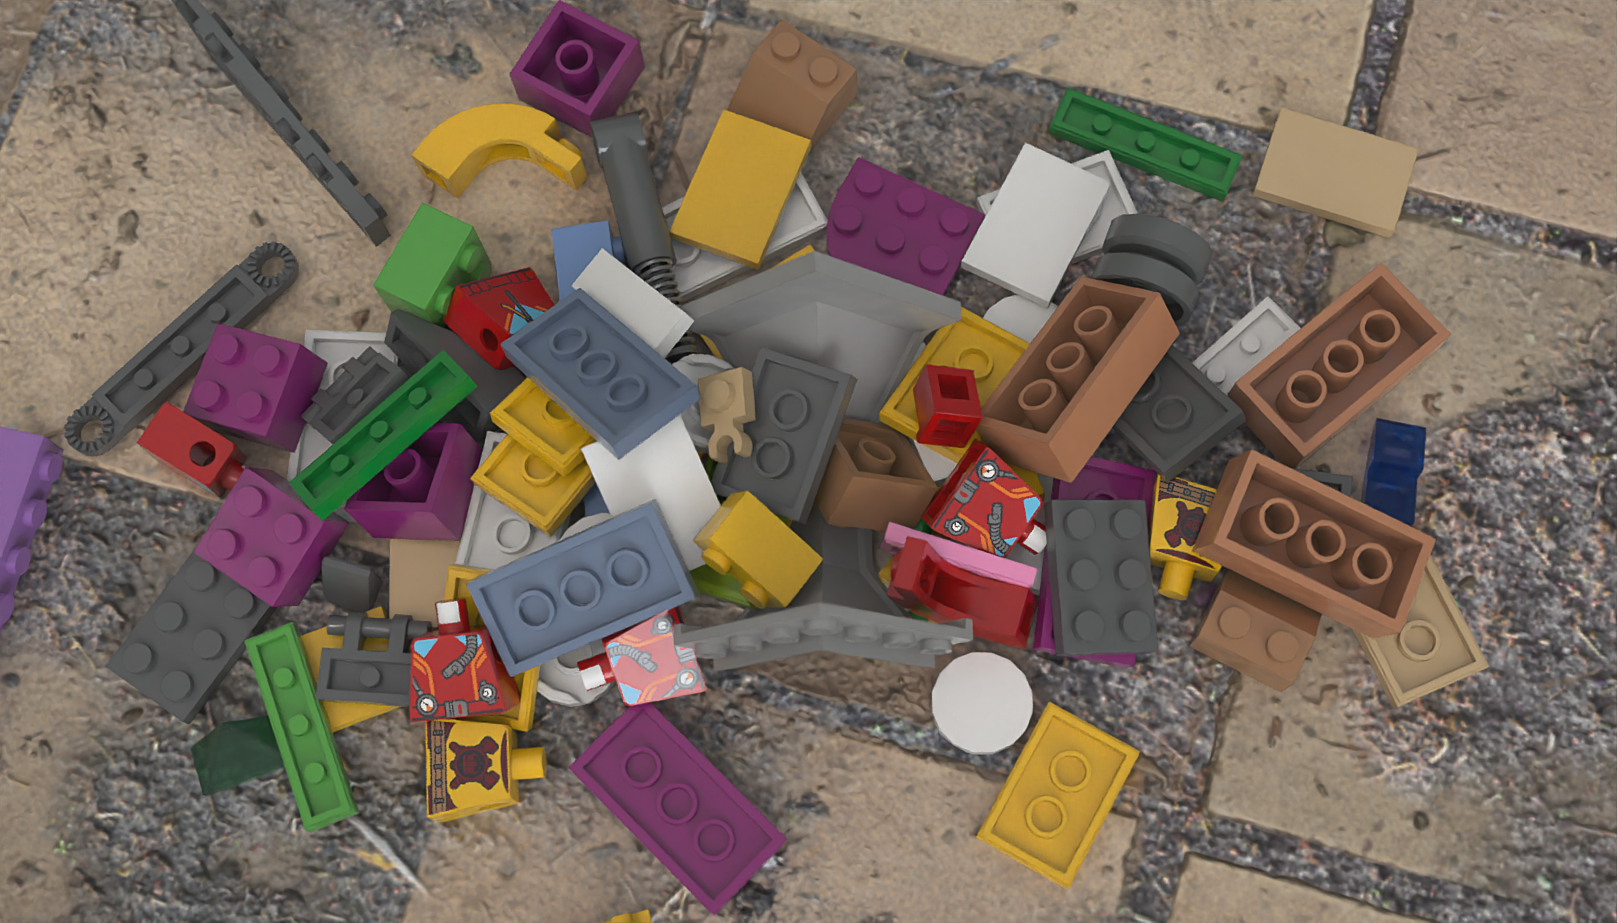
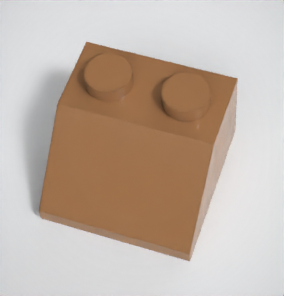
[727,19,857,155]
[814,418,938,533]
[1189,568,1322,693]

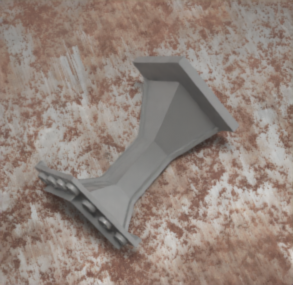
[674,251,973,672]

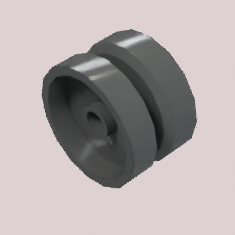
[1091,213,1213,326]

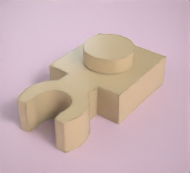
[698,367,756,464]

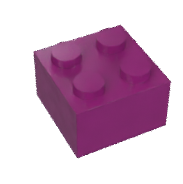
[509,0,645,138]
[183,323,328,453]
[344,423,483,541]
[194,467,350,607]

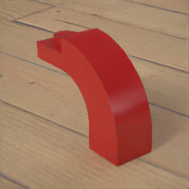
[886,536,1038,649]

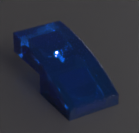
[1361,418,1426,527]

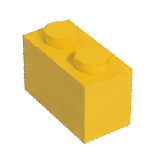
[693,490,823,609]

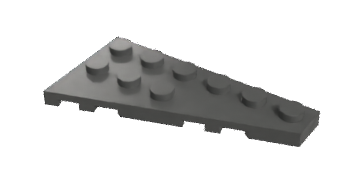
[171,0,391,247]

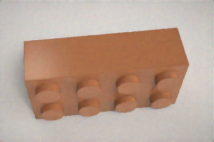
[1227,263,1451,469]
[976,276,1180,483]
[1192,449,1436,638]

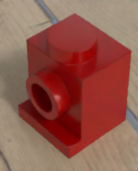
[913,364,983,448]

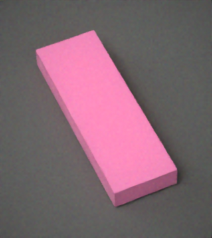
[880,522,1037,588]

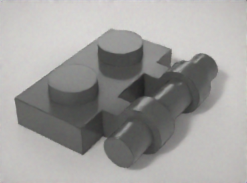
[301,346,410,445]
[315,611,432,707]

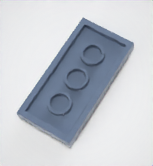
[500,288,701,460]
[466,499,700,677]

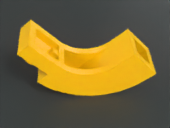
[411,103,588,199]

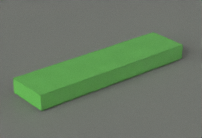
[244,622,359,833]

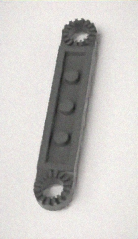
[64,241,299,457]

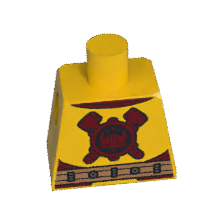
[1148,474,1222,600]
[425,719,547,822]

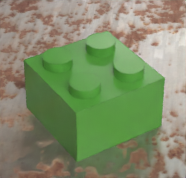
[373,202,491,332]

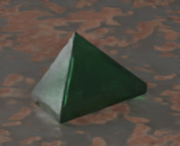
[190,716,285,796]

